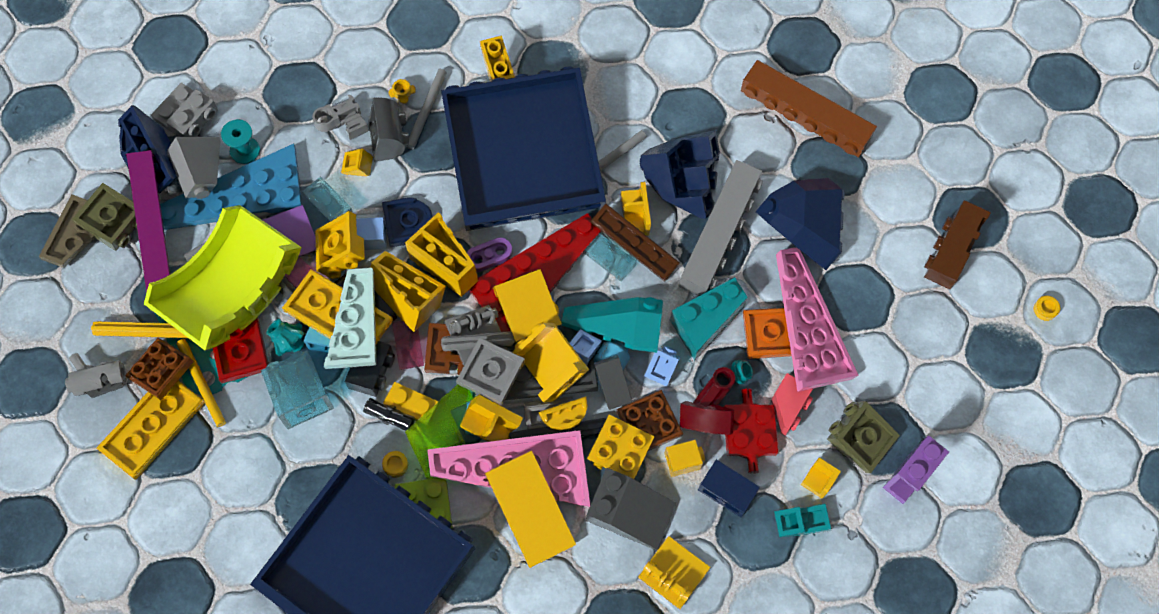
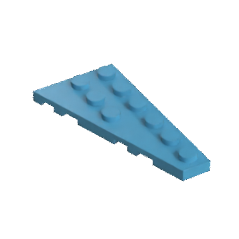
[160,143,302,230]

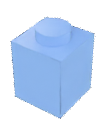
[356,217,387,250]

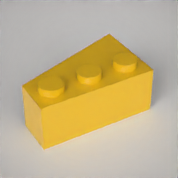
[405,212,478,297]
[370,251,446,332]

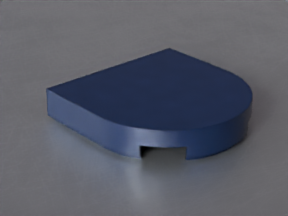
[382,197,433,248]

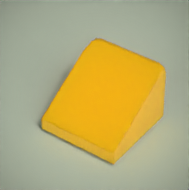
[341,149,373,176]

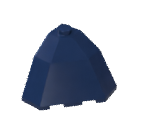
[640,130,720,219]
[755,178,845,270]

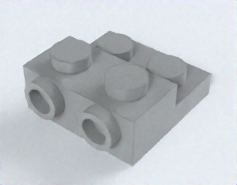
[151,83,218,137]

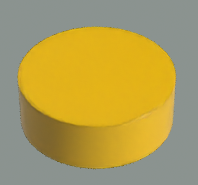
[1033,296,1060,321]
[382,451,408,478]

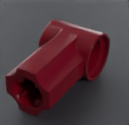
[693,367,735,407]

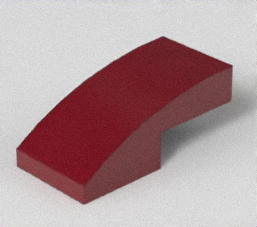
[680,401,734,435]

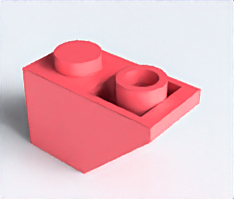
[771,373,813,435]

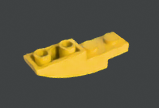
[480,35,515,82]

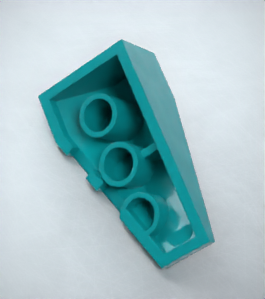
[561,297,663,353]

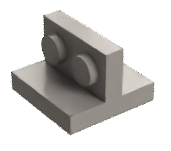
[456,338,525,405]

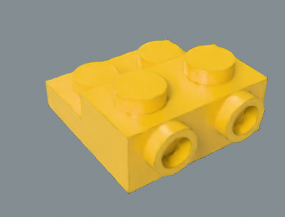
[315,211,365,278]

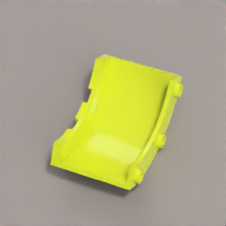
[144,205,302,350]

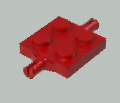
[724,388,778,474]

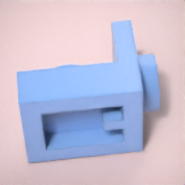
[570,329,602,366]
[644,346,681,387]

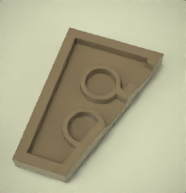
[39,194,95,268]

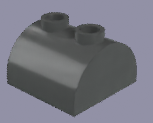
[368,97,409,162]

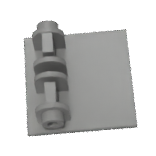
[444,305,508,365]

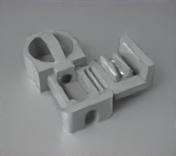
[312,95,368,140]

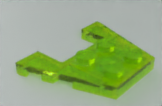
[405,384,473,479]

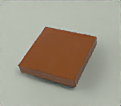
[125,338,194,400]
[616,390,683,452]

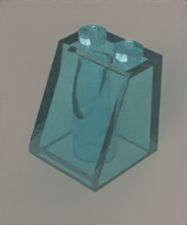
[261,350,334,429]

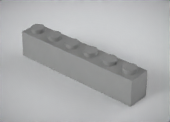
[678,160,763,296]

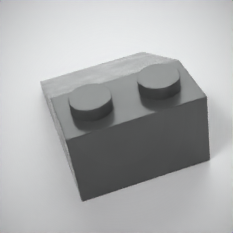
[586,468,676,551]

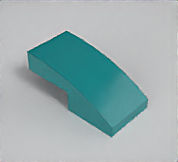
[774,504,832,538]

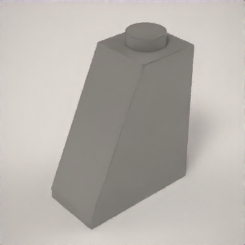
[167,137,221,199]

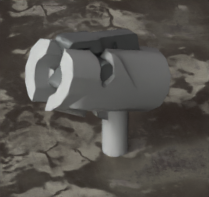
[65,353,128,398]

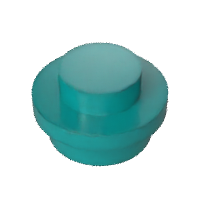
[731,360,753,384]

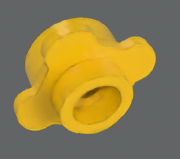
[389,79,416,104]

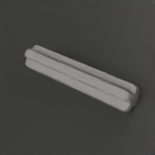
[441,331,514,351]

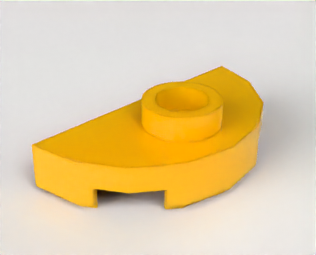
[538,396,588,431]

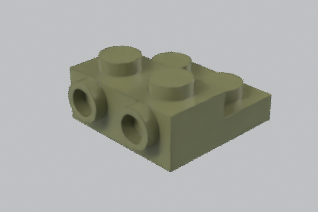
[72,183,137,251]
[827,401,900,473]

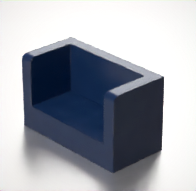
[698,459,760,517]

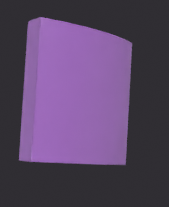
[263,205,316,257]

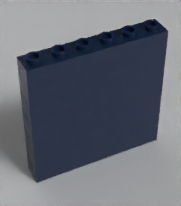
[441,66,606,231]
[250,455,476,614]

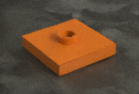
[743,308,792,359]

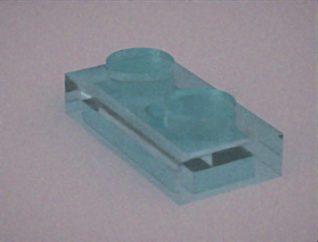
[303,177,353,221]
[584,233,637,281]

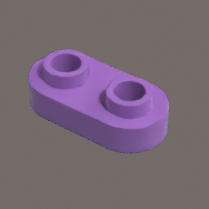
[467,238,512,272]

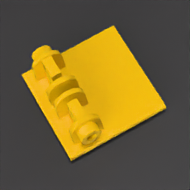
[587,414,654,479]
[638,536,711,609]

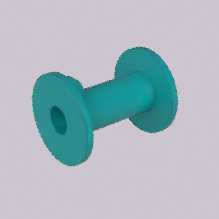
[221,119,260,164]

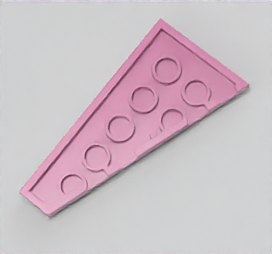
[776,248,858,392]
[428,430,590,507]

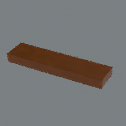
[591,203,680,282]

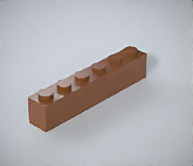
[740,60,877,158]

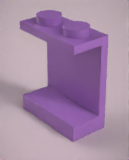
[883,435,949,504]

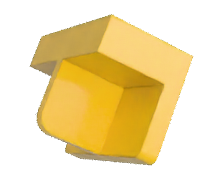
[620,182,651,236]
[460,395,523,442]

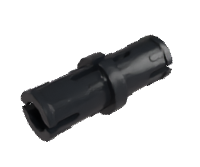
[363,398,415,432]

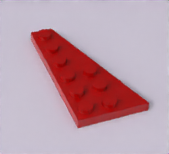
[469,213,601,332]

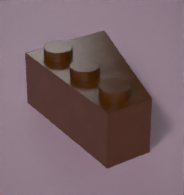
[924,200,991,290]

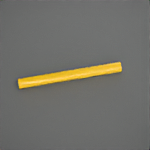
[176,339,226,427]

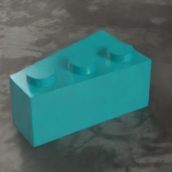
[670,277,748,361]

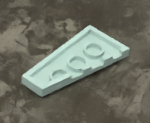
[324,268,376,369]

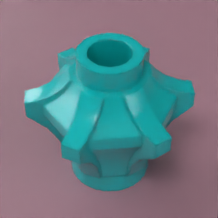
[266,319,304,356]

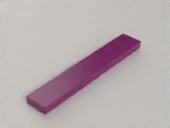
[126,150,171,293]

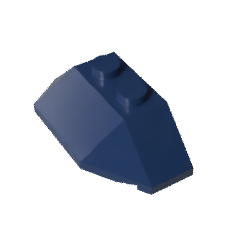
[118,105,176,194]

